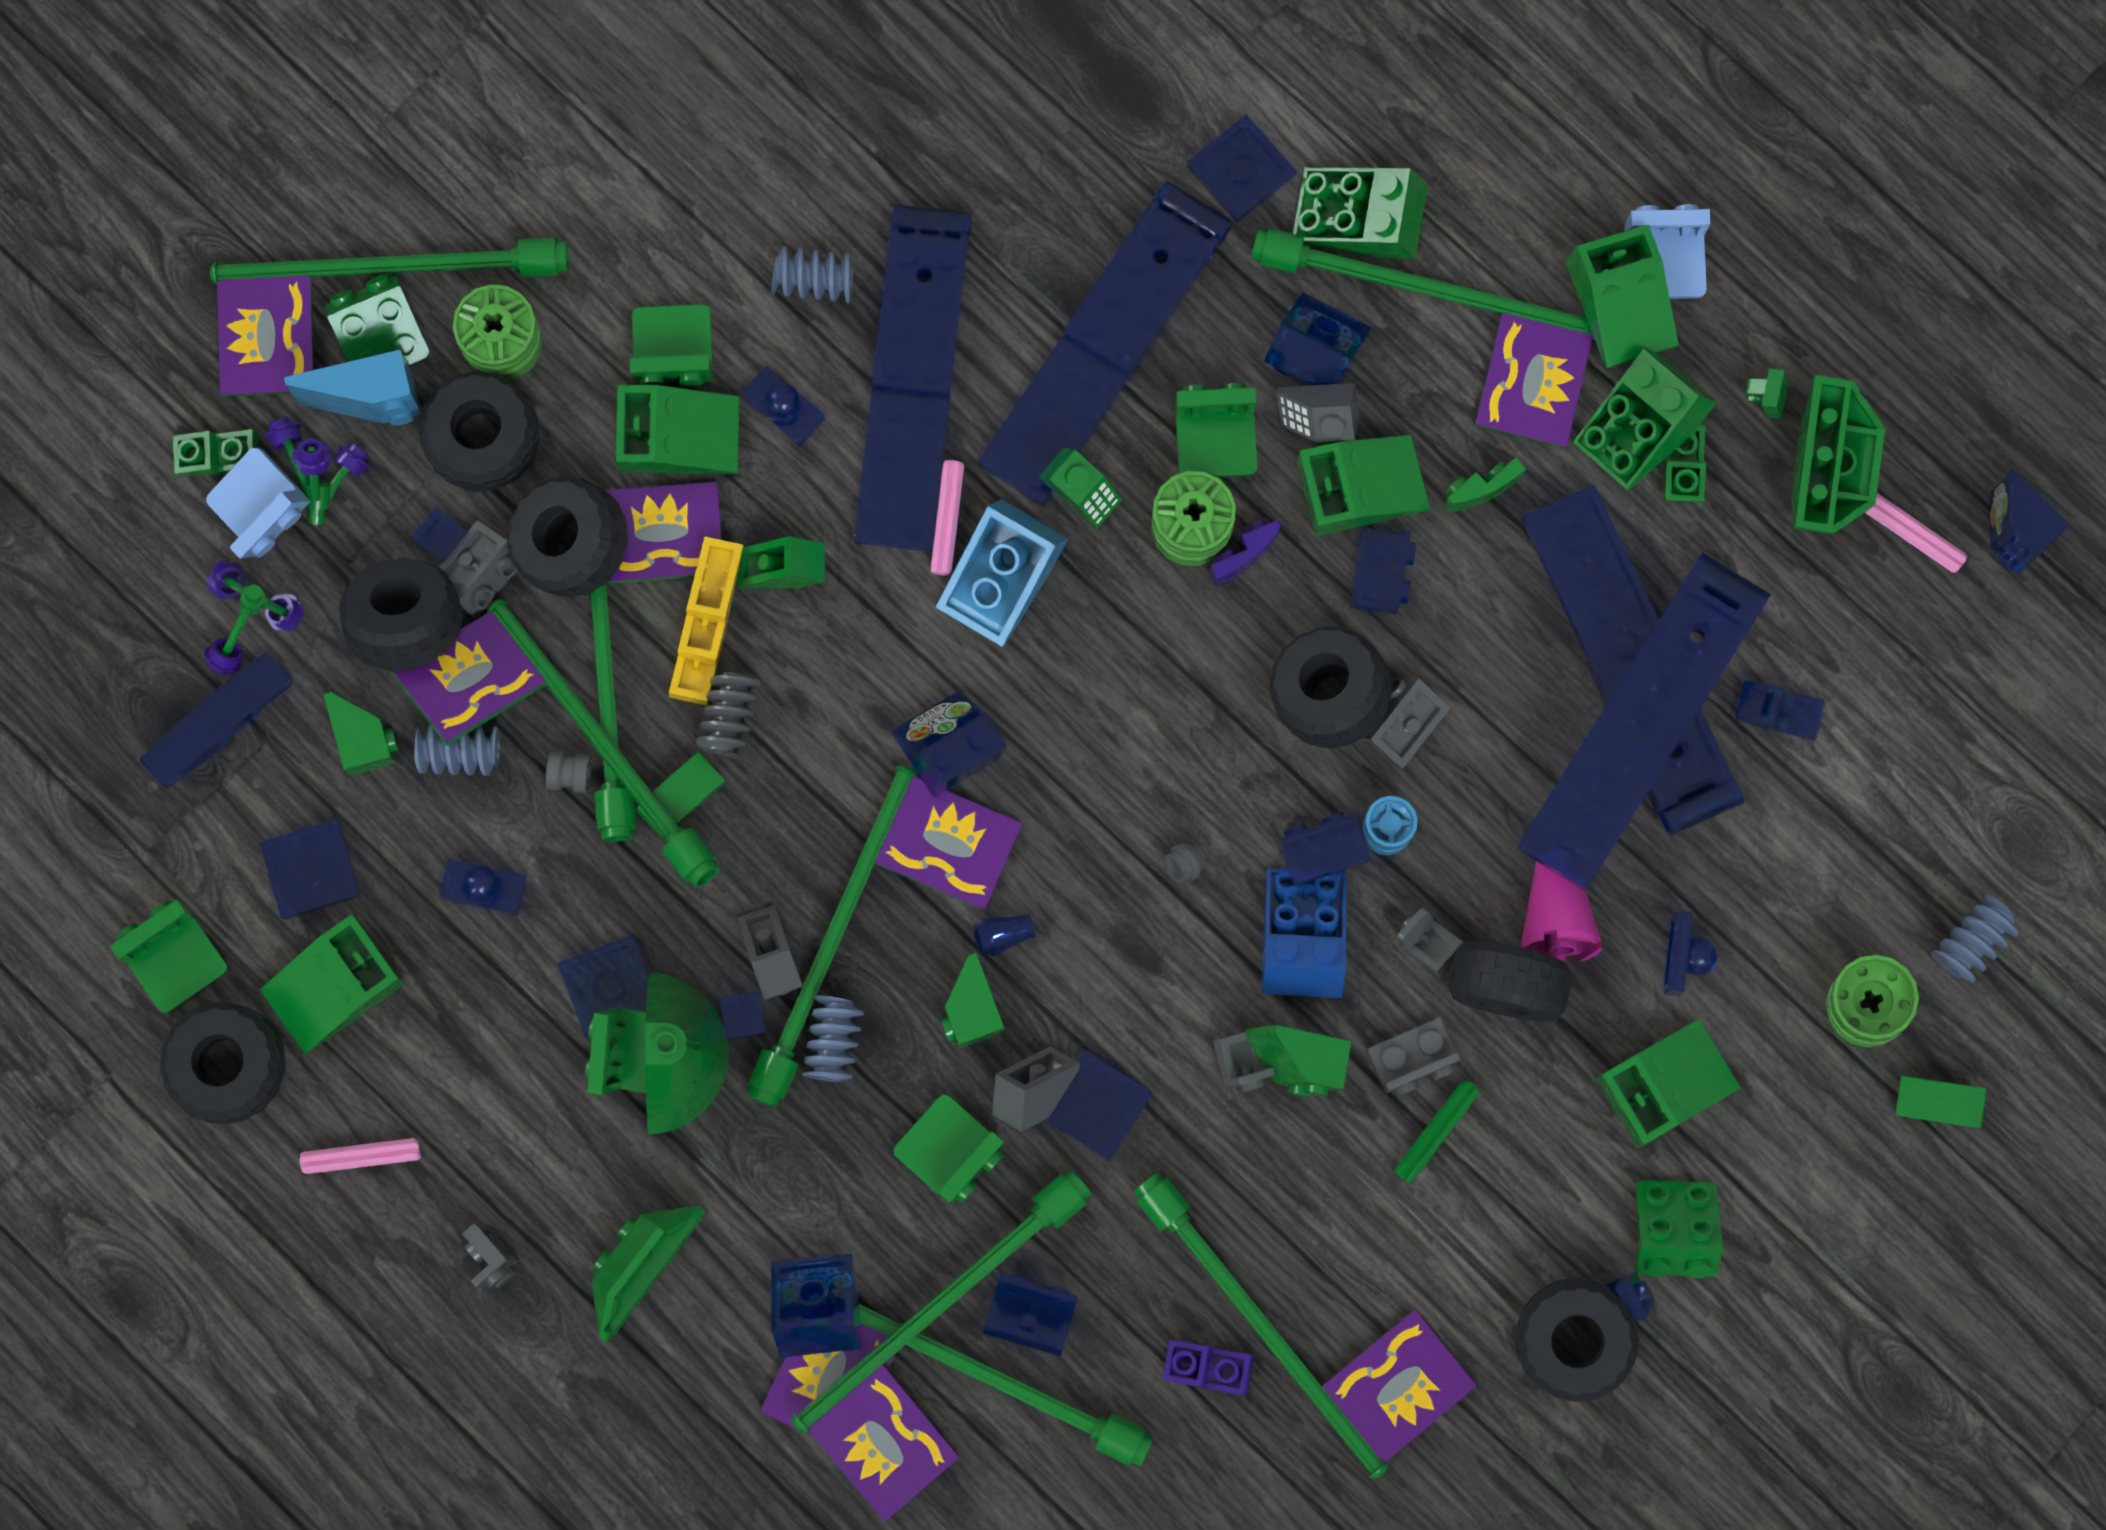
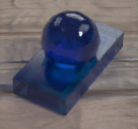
[741,366,826,447]
[439,859,527,916]
[1663,911,1717,997]

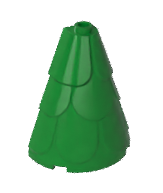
[645,973,729,1134]

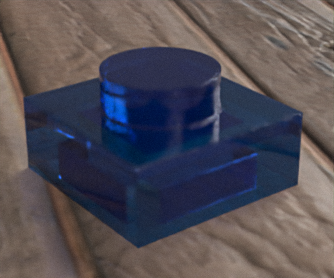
[411,508,467,563]
[720,993,766,1040]

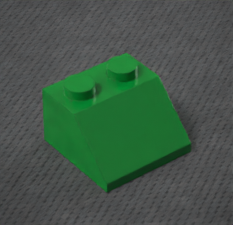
[1245,1025,1351,1098]

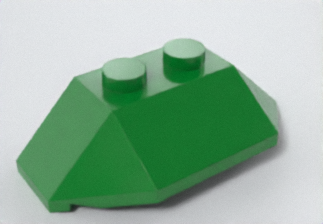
[1791,375,1885,535]
[592,1206,708,1343]

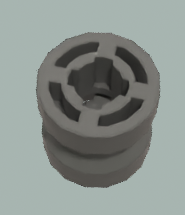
[546,750,592,794]

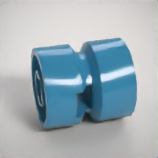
[1361,796,1418,855]

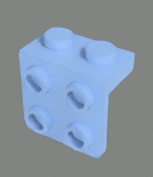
[1625,204,1710,299]
[206,448,310,559]

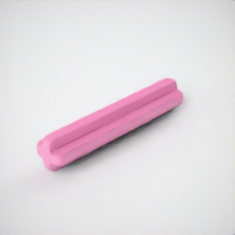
[931,460,964,576]
[1865,493,1967,573]
[300,1138,421,1174]

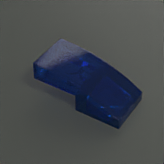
[1735,680,1826,741]

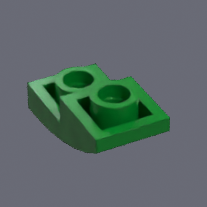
[1663,425,1706,503]
[173,429,259,476]
[1444,458,1526,512]
[635,752,725,839]
[1896,1076,1988,1128]

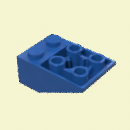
[1262,868,1347,998]

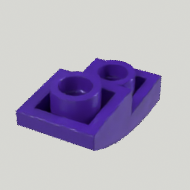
[1209,520,1281,587]
[1162,1340,1254,1396]

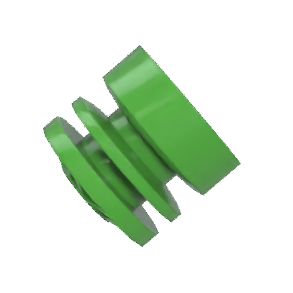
[453,284,543,381]
[1151,471,1236,566]
[1825,955,1919,1048]

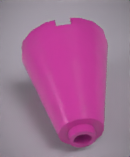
[1521,849,1602,962]

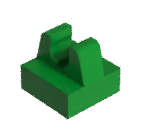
[1745,368,1790,420]

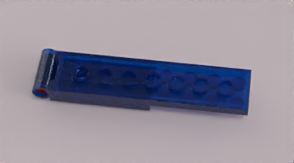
[977,181,1233,507]
[854,204,972,552]
[1521,485,1744,836]
[1516,552,1771,891]

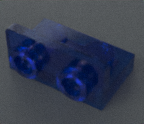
[1350,528,1416,614]
[1278,812,1371,886]

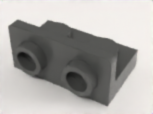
[439,520,517,619]
[1360,674,1450,769]
[1366,1017,1462,1097]
[462,1223,519,1289]

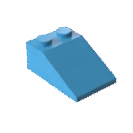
[284,350,422,426]
[936,499,1068,647]

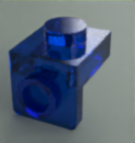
[1606,1271,1655,1323]

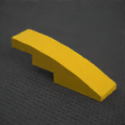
[669,536,743,706]

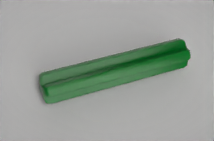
[1394,1080,1480,1183]

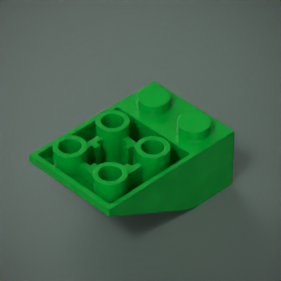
[1293,167,1428,259]
[1565,225,1679,369]
[1573,349,1717,490]
[616,385,739,474]
[1296,435,1430,537]
[260,914,405,1055]
[1596,1019,1741,1148]

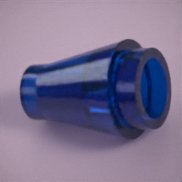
[973,914,1035,957]

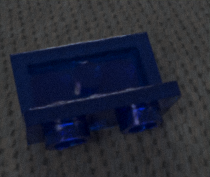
[983,1274,1078,1357]

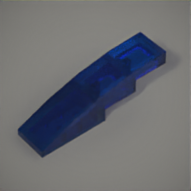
[140,652,292,789]

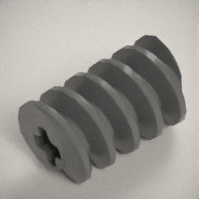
[696,672,762,759]

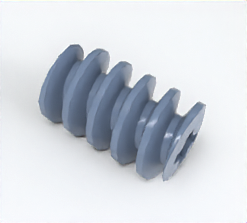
[771,246,854,304]
[414,725,500,776]
[1931,895,2019,983]
[801,995,864,1082]

